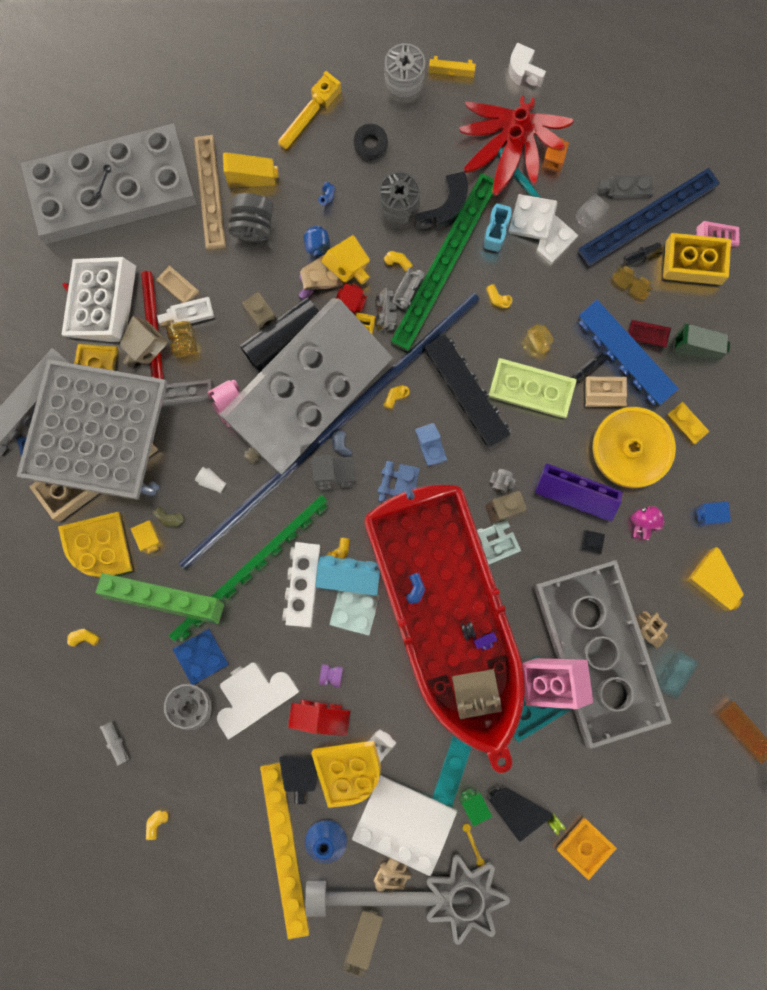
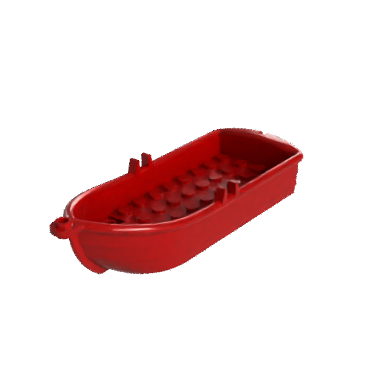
[364,485,525,773]

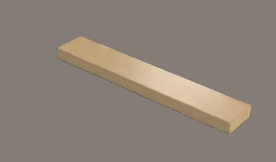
[194,135,226,250]

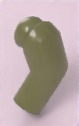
[153,506,184,527]

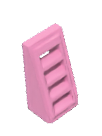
[696,221,739,247]

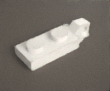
[157,297,215,327]

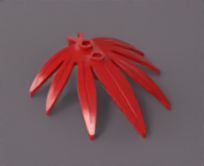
[459,96,574,196]

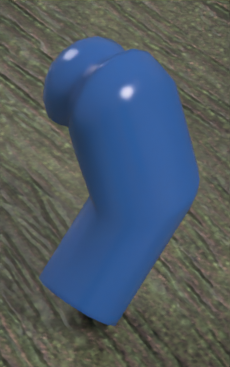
[318,182,335,205]

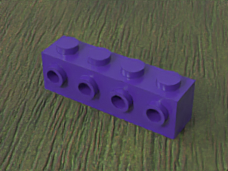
[535,463,623,521]

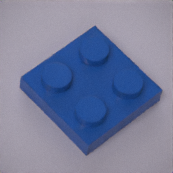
[172,629,229,685]

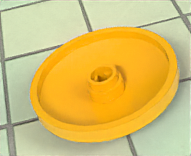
[593,407,676,488]

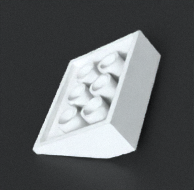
[62,257,136,342]
[352,775,457,876]

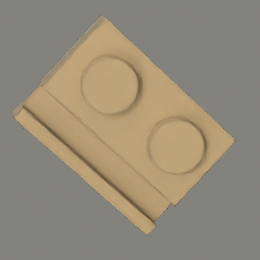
[585,377,627,407]

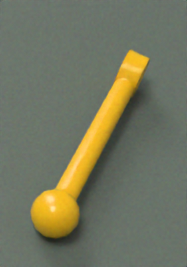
[462,823,485,867]

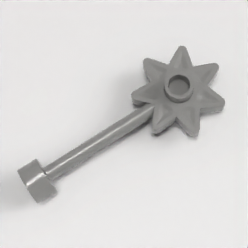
[305,854,510,945]

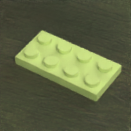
[489,358,577,419]

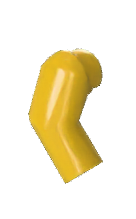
[486,284,513,308]
[146,811,168,840]

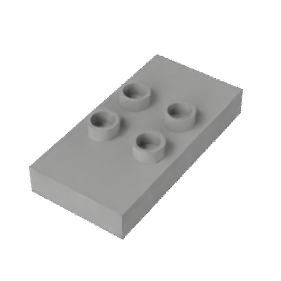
[219,298,393,474]

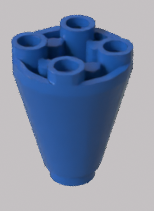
[305,820,347,864]

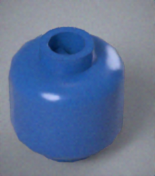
[303,226,331,257]

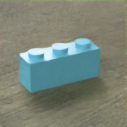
[315,555,380,596]

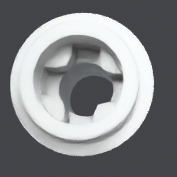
[195,467,226,493]

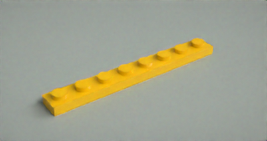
[260,762,310,939]

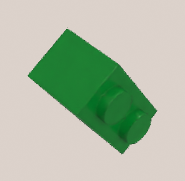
[459,788,492,827]

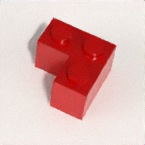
[288,700,350,736]

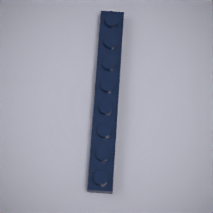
[578,168,720,266]

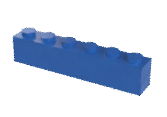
[579,300,679,406]

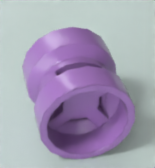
[319,664,343,688]

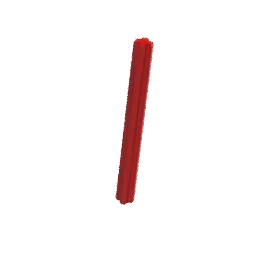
[141,271,163,379]

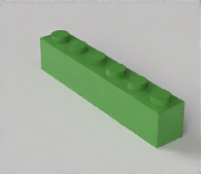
[95,573,224,624]

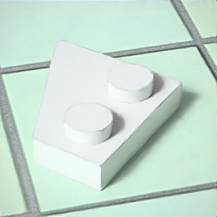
[536,215,578,265]

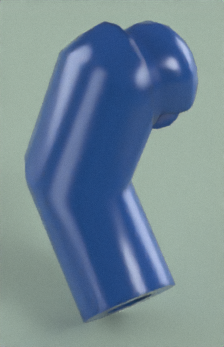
[406,572,425,604]

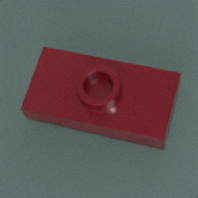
[628,320,671,348]

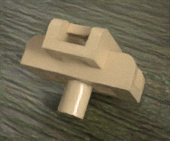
[636,612,668,649]
[373,858,412,892]

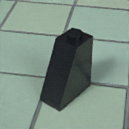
[487,785,553,842]

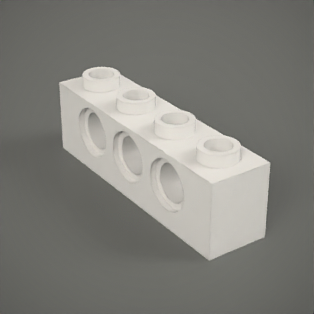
[282,542,321,628]

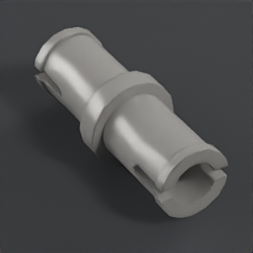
[99,721,130,765]

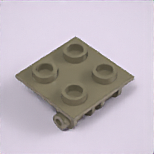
[452,669,502,719]

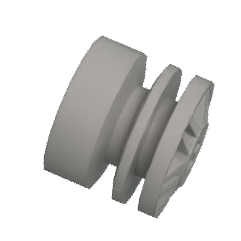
[384,43,425,98]
[164,684,213,730]

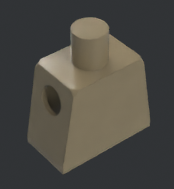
[242,292,277,331]
[120,316,168,368]
[485,491,528,525]

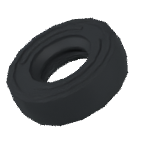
[353,123,388,160]

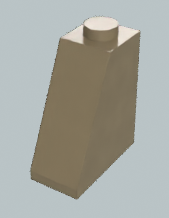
[342,910,383,977]

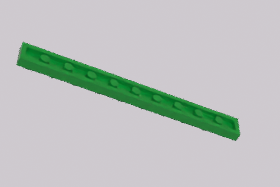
[391,173,494,352]
[168,494,328,642]

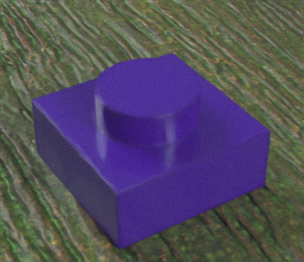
[473,632,497,651]

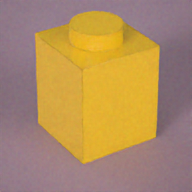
[130,520,163,554]

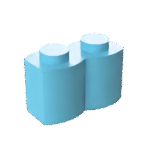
[484,203,511,252]

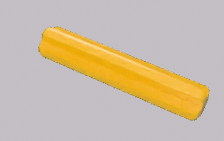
[278,100,320,149]

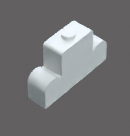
[217,663,301,739]

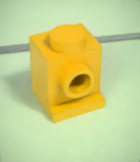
[311,71,341,108]

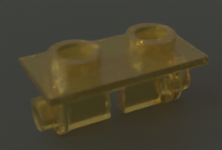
[612,266,653,300]

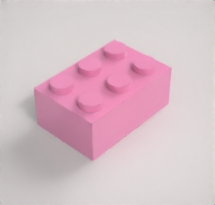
[522,658,593,709]

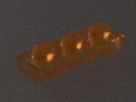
[717,701,767,764]

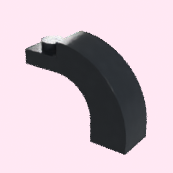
[414,171,468,231]

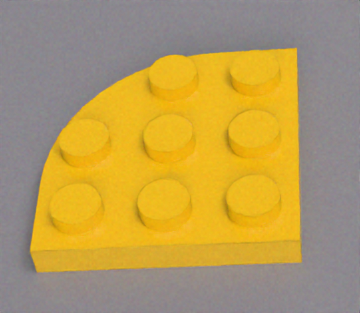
[58,512,133,578]
[311,741,381,808]

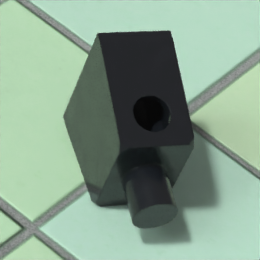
[279,755,318,804]

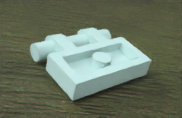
[477,520,521,565]

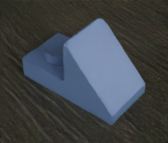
[415,423,447,467]

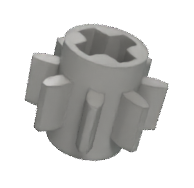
[490,469,516,493]

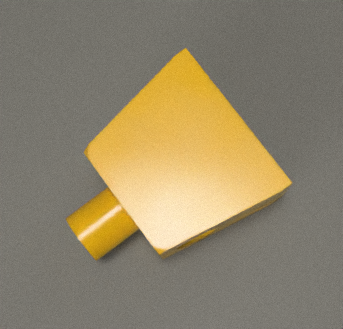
[321,235,370,285]

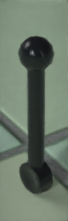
[94,164,111,199]

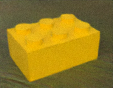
[663,233,731,285]

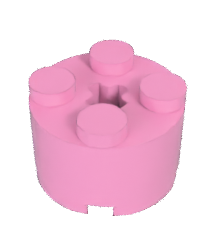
[207,380,240,427]

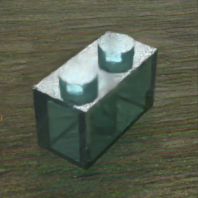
[657,652,699,699]

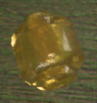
[524,324,554,355]

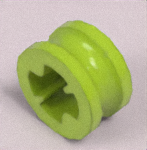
[547,813,565,836]

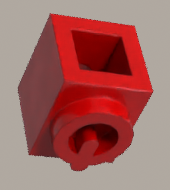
[336,283,368,316]

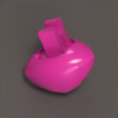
[630,506,665,540]

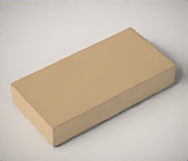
[156,265,199,303]

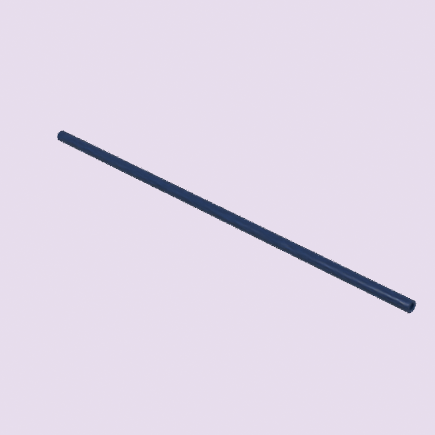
[178,292,480,570]

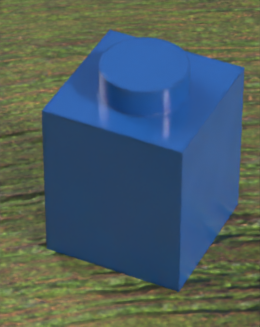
[697,502,731,526]

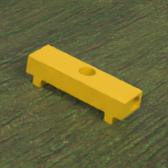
[428,56,476,78]

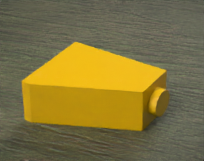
[223,153,279,188]
[687,547,744,612]

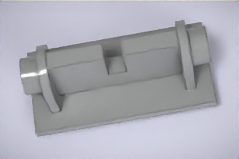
[391,267,425,312]
[375,288,397,332]

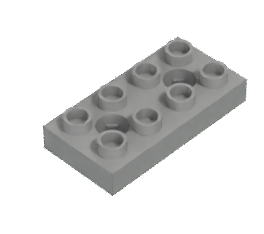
[534,560,671,749]

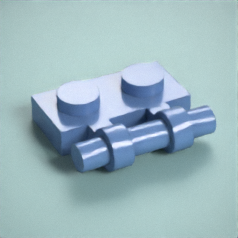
[378,461,420,502]

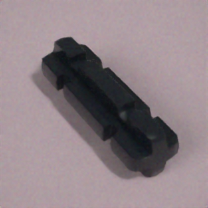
[572,352,607,383]

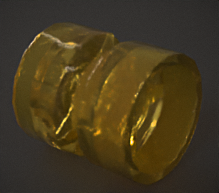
[166,321,198,357]

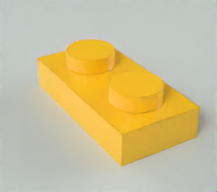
[666,402,710,446]

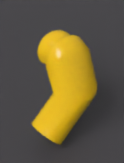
[384,251,413,272]
[383,385,410,409]
[326,537,350,559]
[67,629,100,647]

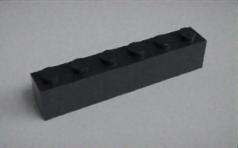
[424,334,511,451]

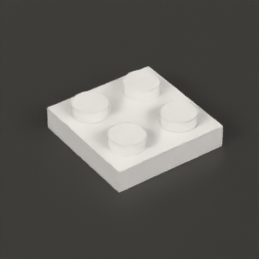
[509,194,558,241]

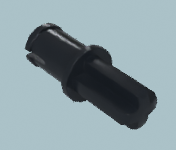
[623,242,663,266]

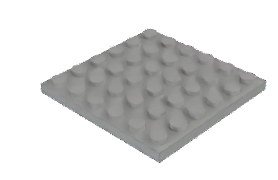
[17,360,167,500]

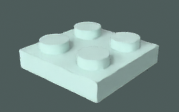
[329,591,380,636]

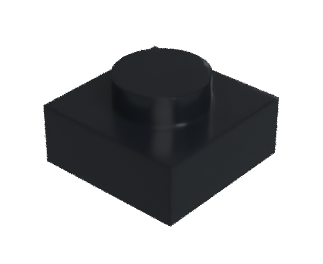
[580,530,605,555]

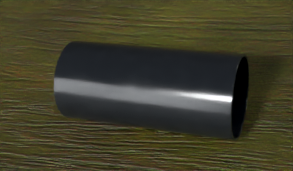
[240,298,319,373]

